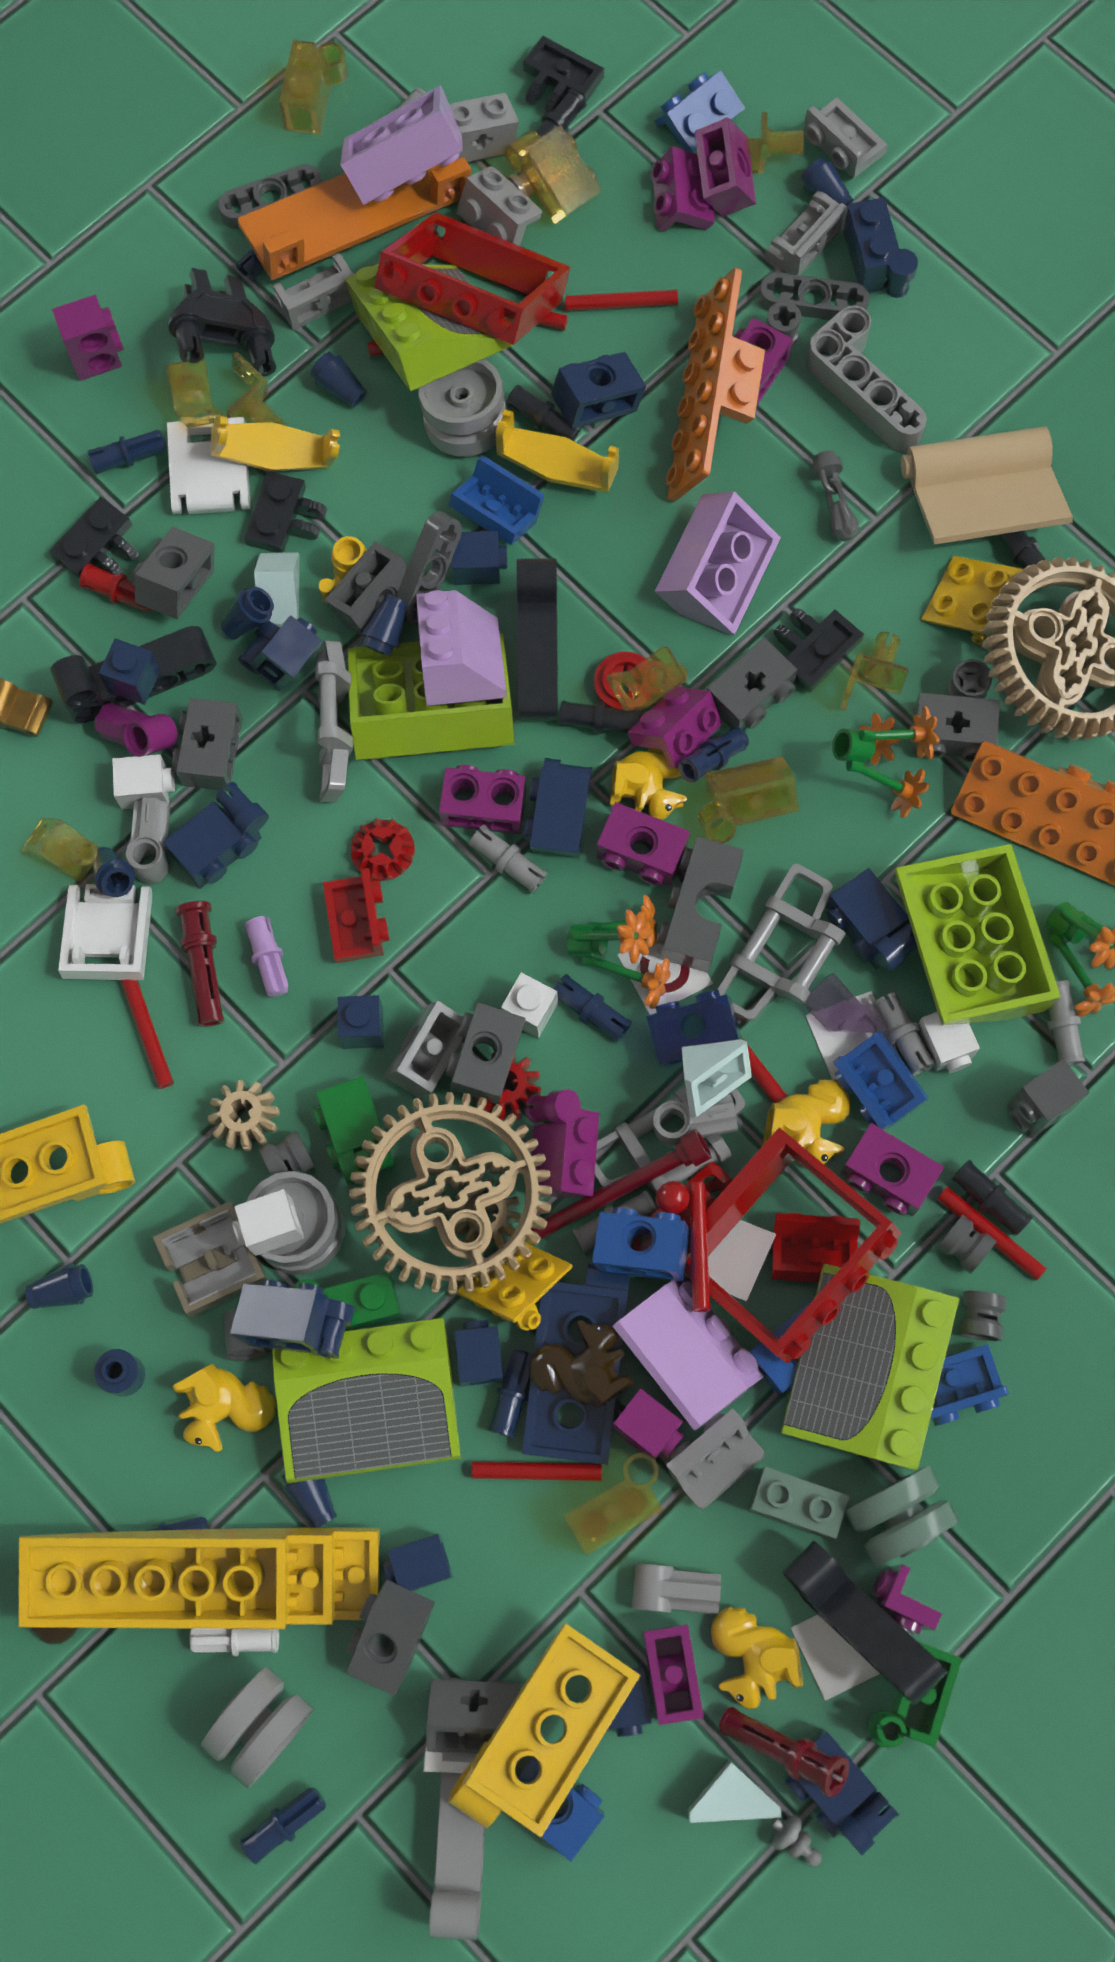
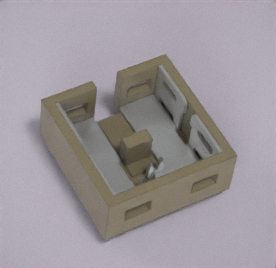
[153,1201,268,1318]

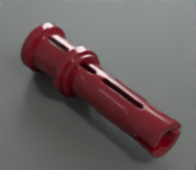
[175,901,225,1027]
[719,1707,849,1798]

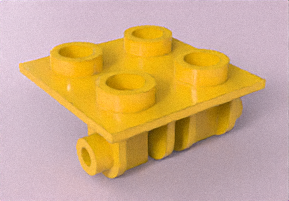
[921,555,1023,646]
[456,1242,573,1330]

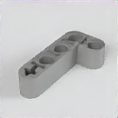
[807,306,927,453]
[430,1752,485,1940]

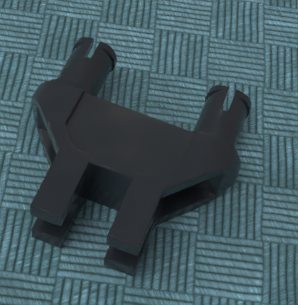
[167,268,276,377]

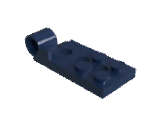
[522,1264,630,1465]

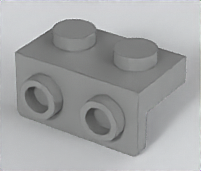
[803,97,888,179]
[456,166,542,246]
[666,1409,765,1510]

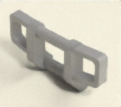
[315,640,353,803]
[714,864,845,1022]
[595,1086,745,1194]

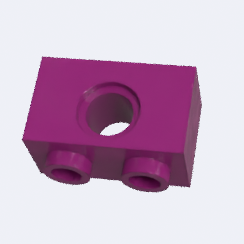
[695,117,756,216]
[596,802,690,887]
[841,1123,944,1216]
[643,1624,704,1725]

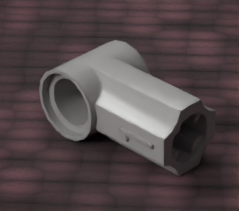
[126,798,170,884]
[653,1094,738,1146]
[632,1564,721,1614]

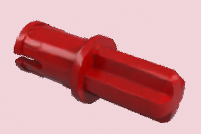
[79,563,153,612]

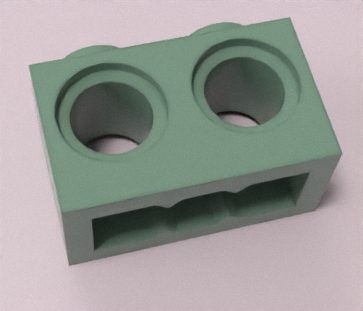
[748,1466,849,1540]

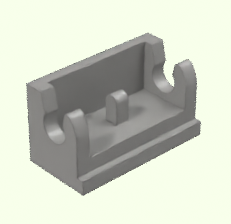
[765,191,847,275]
[272,253,354,330]

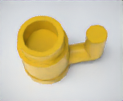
[319,536,367,605]

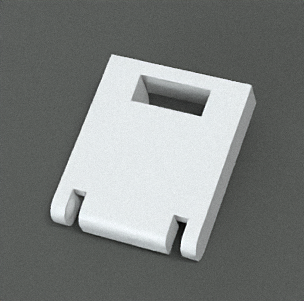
[167,417,251,515]
[58,884,152,980]

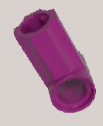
[95,703,177,757]

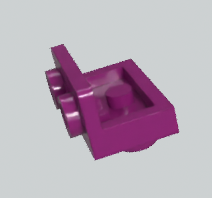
[651,146,715,231]
[627,686,722,768]
[871,1564,942,1635]

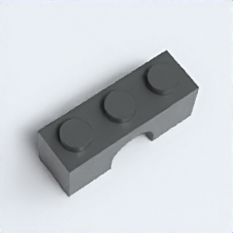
[657,836,744,973]

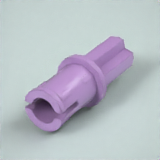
[244,916,289,997]

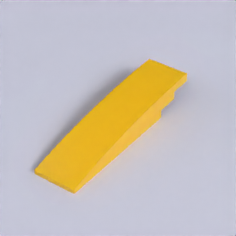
[19,1528,380,1629]

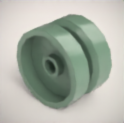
[845,1465,960,1567]

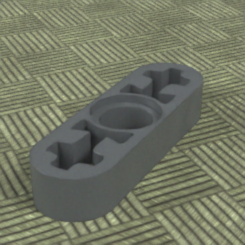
[218,164,322,229]
[759,273,869,320]
[396,511,462,625]

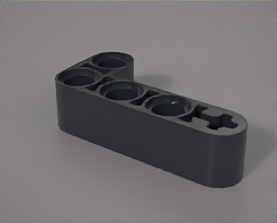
[516,558,558,721]
[50,626,217,724]
[782,1540,947,1706]

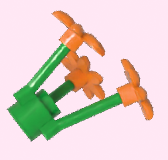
[832,706,940,818]
[567,895,671,1009]
[1046,902,1115,1018]

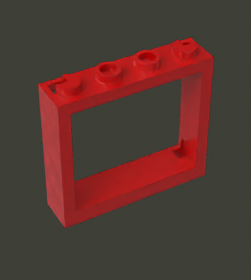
[374,212,571,345]
[685,1127,902,1364]

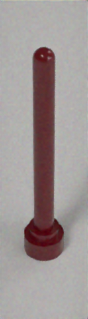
[531,1129,712,1239]

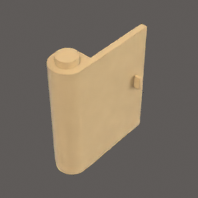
[901,426,1073,545]

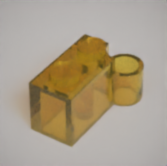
[279,40,348,135]
[505,125,601,224]
[698,756,799,844]
[564,1453,663,1556]

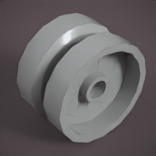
[419,359,506,456]
[247,1171,346,1275]
[200,1667,314,1789]

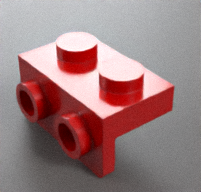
[323,868,390,964]
[771,1212,860,1283]

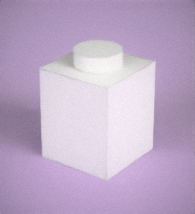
[112,754,175,810]
[501,973,558,1039]
[918,1012,980,1073]
[232,1189,305,1256]

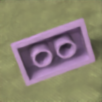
[340,85,462,204]
[655,491,781,635]
[416,590,507,706]
[613,1277,764,1431]

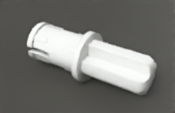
[189,1628,279,1656]

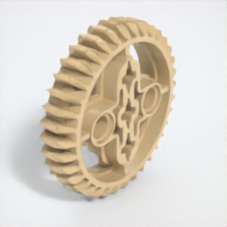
[981,556,1115,741]
[350,1092,552,1295]

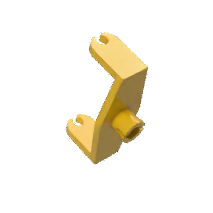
[496,409,619,493]
[211,416,340,471]

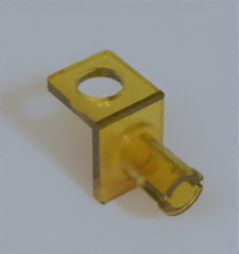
[748,112,804,173]
[227,351,286,425]
[166,359,223,428]
[840,632,909,711]
[606,646,687,711]
[22,818,99,881]

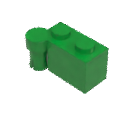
[313,1076,395,1186]
[867,1642,962,1748]

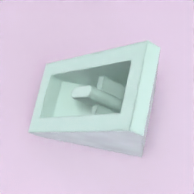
[254,552,300,627]
[682,1039,752,1117]
[688,1760,781,1823]

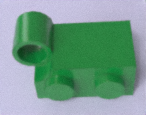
[293,1272,403,1331]

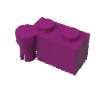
[525,1089,600,1198]

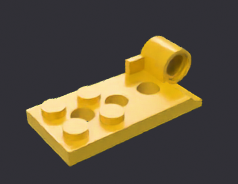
[0,1104,135,1224]
[448,1623,640,1837]

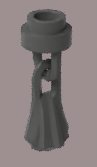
[811,450,860,542]

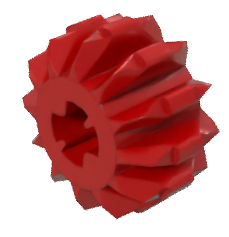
[473,1053,541,1122]

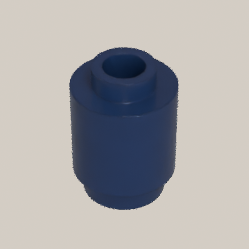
[94,1349,145,1397]

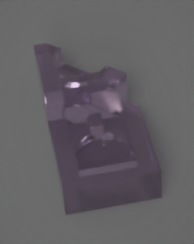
[803,973,889,1033]

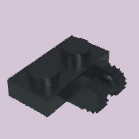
[523,35,604,112]
[244,471,327,553]
[49,497,139,579]
[773,608,864,693]

